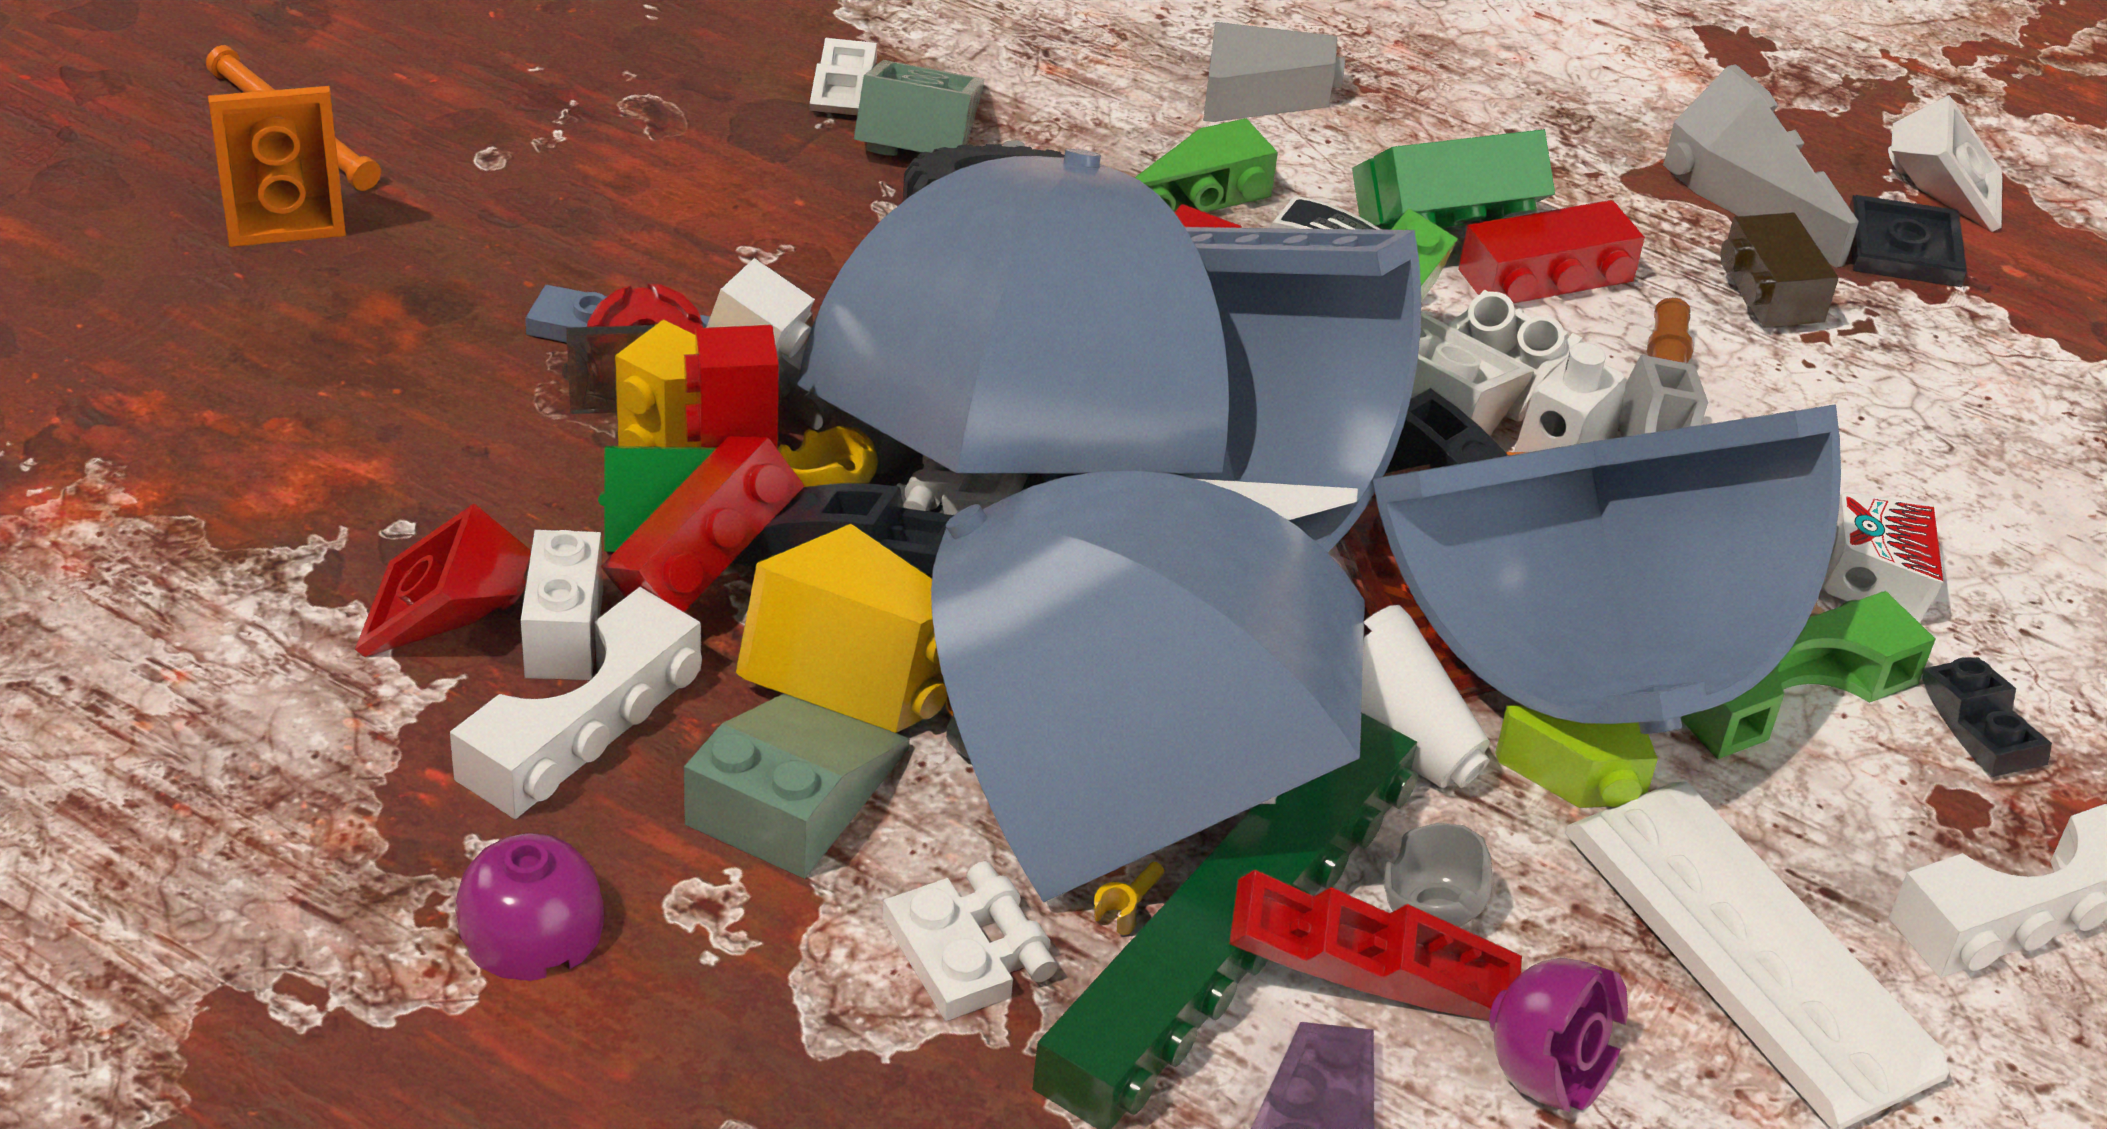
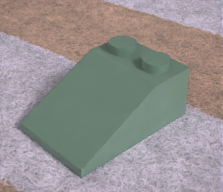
[854,60,985,155]
[684,694,910,879]

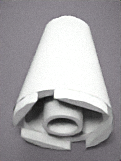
[1361,605,1490,788]

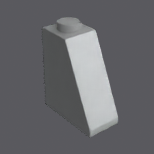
[1203,22,1345,122]

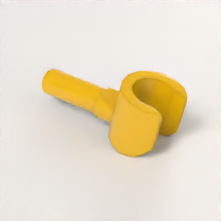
[1094,862,1164,935]

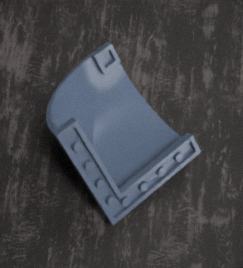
[797,149,1229,473]
[1040,227,1421,553]
[1373,404,1841,734]
[931,470,1365,903]

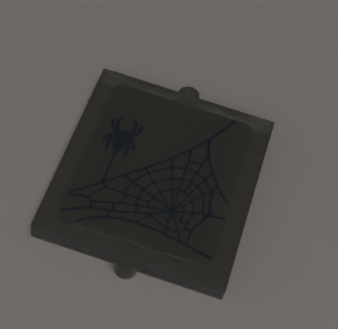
[562,325,655,414]

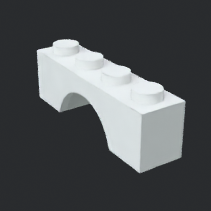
[450,587,702,819]
[1889,804,2107,978]

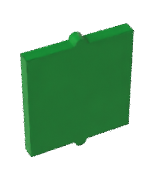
[598,446,716,552]

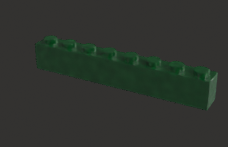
[1032,712,1418,1129]

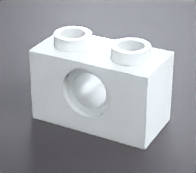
[521,530,603,680]

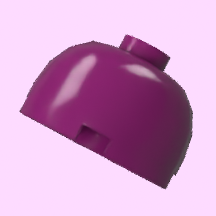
[455,833,604,981]
[1489,957,1628,1112]

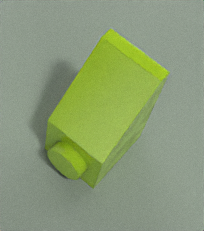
[1495,705,1658,808]

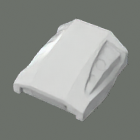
[1448,290,1583,422]

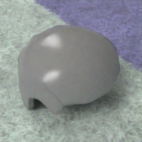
[1384,823,1493,927]

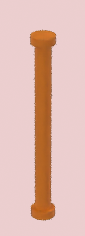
[206,45,381,191]

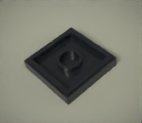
[1849,195,1967,287]

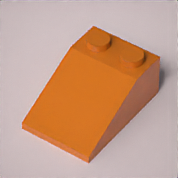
[208,86,346,247]

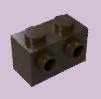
[1720,212,1839,327]

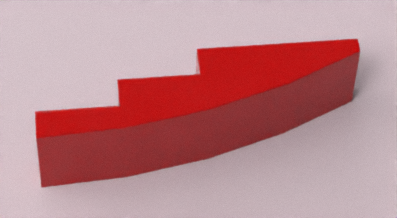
[1229,870,1522,1021]

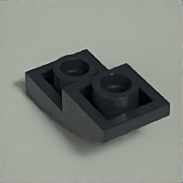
[1922,657,2052,777]

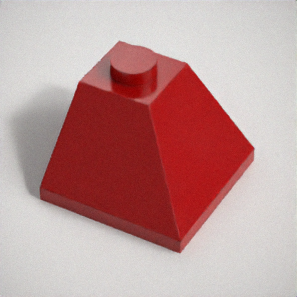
[355,503,531,657]

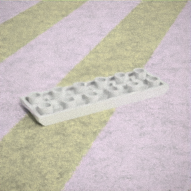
[1565,781,1949,1129]

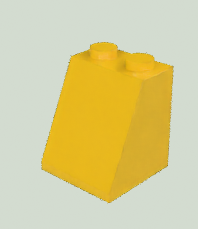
[736,524,948,733]

